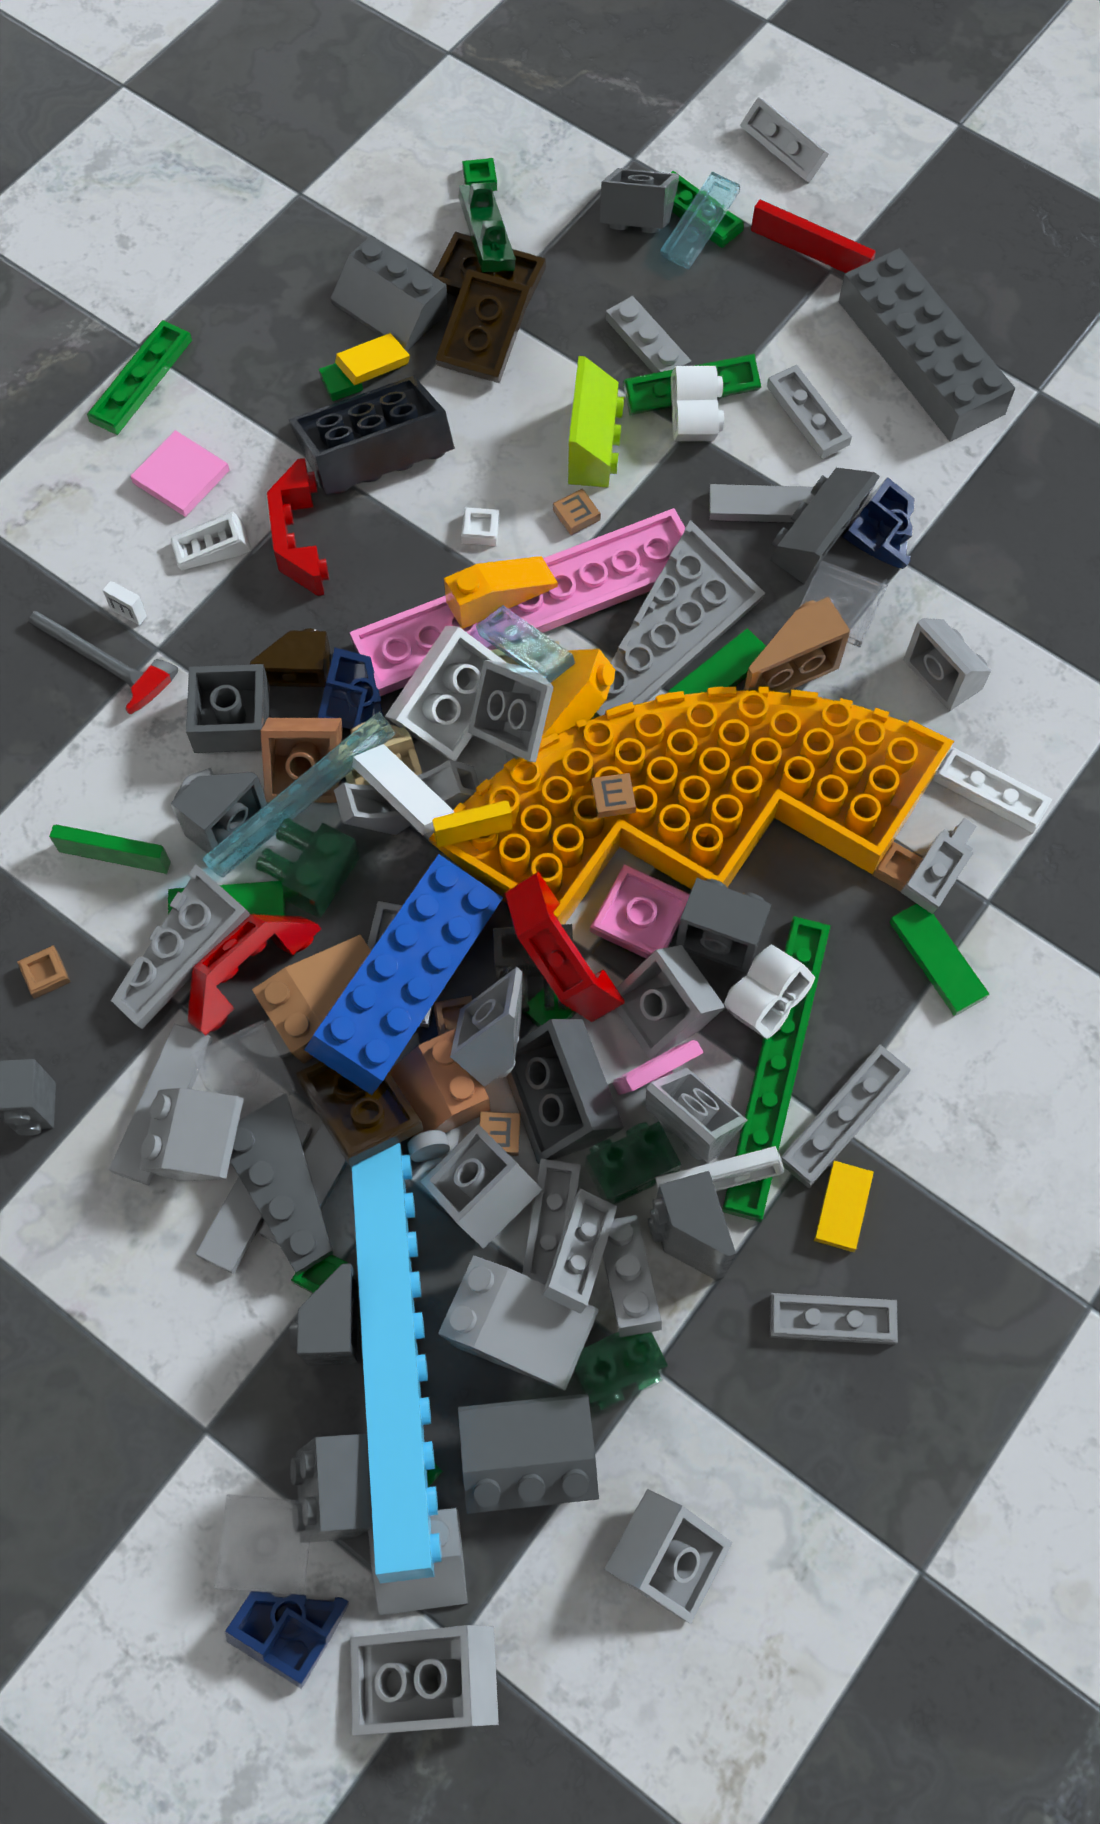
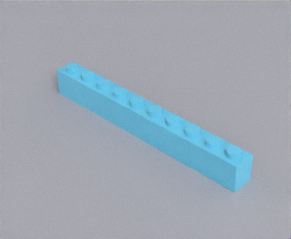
[352,1143,442,1584]

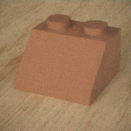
[261,718,343,803]
[389,1029,491,1136]

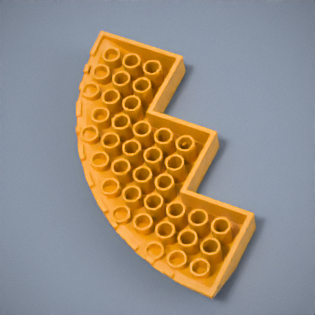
[429,687,954,927]

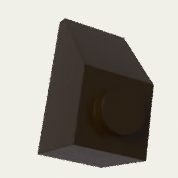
[250,628,331,688]

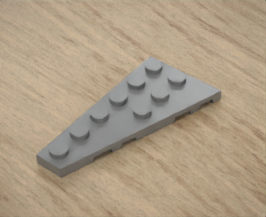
[594,520,765,718]

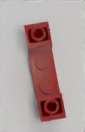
[267,458,329,596]
[505,871,625,1022]
[187,914,321,1036]

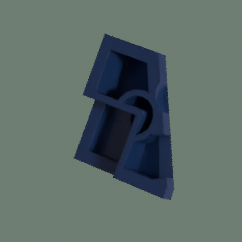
[842,477,915,569]
[318,647,384,731]
[225,1591,349,1689]

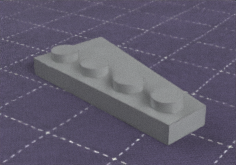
[111,864,251,1029]

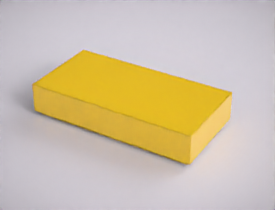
[335,333,410,385]
[432,800,513,848]
[814,1161,874,1252]

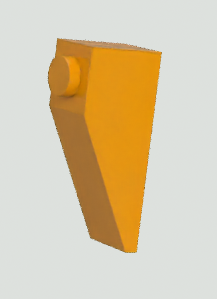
[444,556,558,629]
[541,649,616,740]

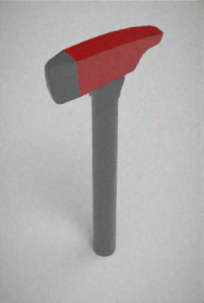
[29,611,178,715]

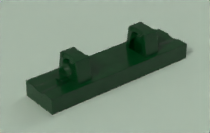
[458,183,516,272]

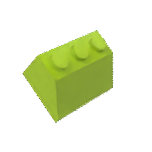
[568,356,624,488]

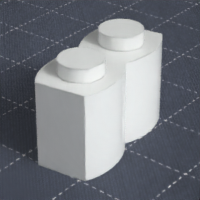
[671,366,724,441]
[724,944,815,1039]

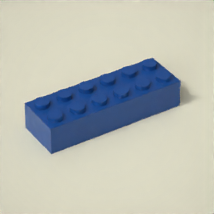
[304,854,503,1095]

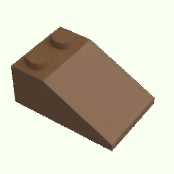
[744,596,850,693]
[252,935,371,1064]

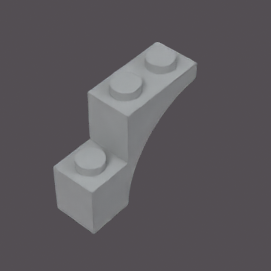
[334,760,480,835]

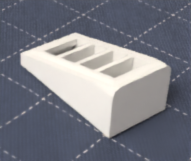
[170,512,251,570]

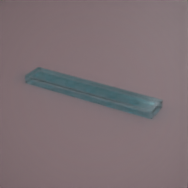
[202,712,396,878]

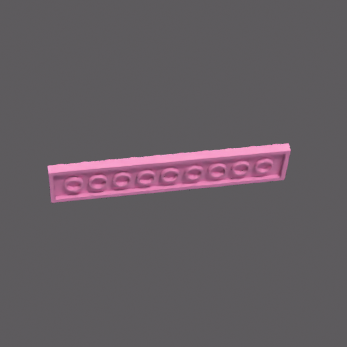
[350,508,685,696]

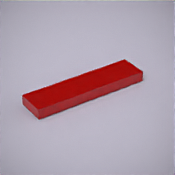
[751,199,876,273]

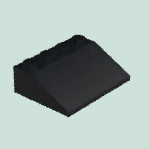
[289,376,455,495]

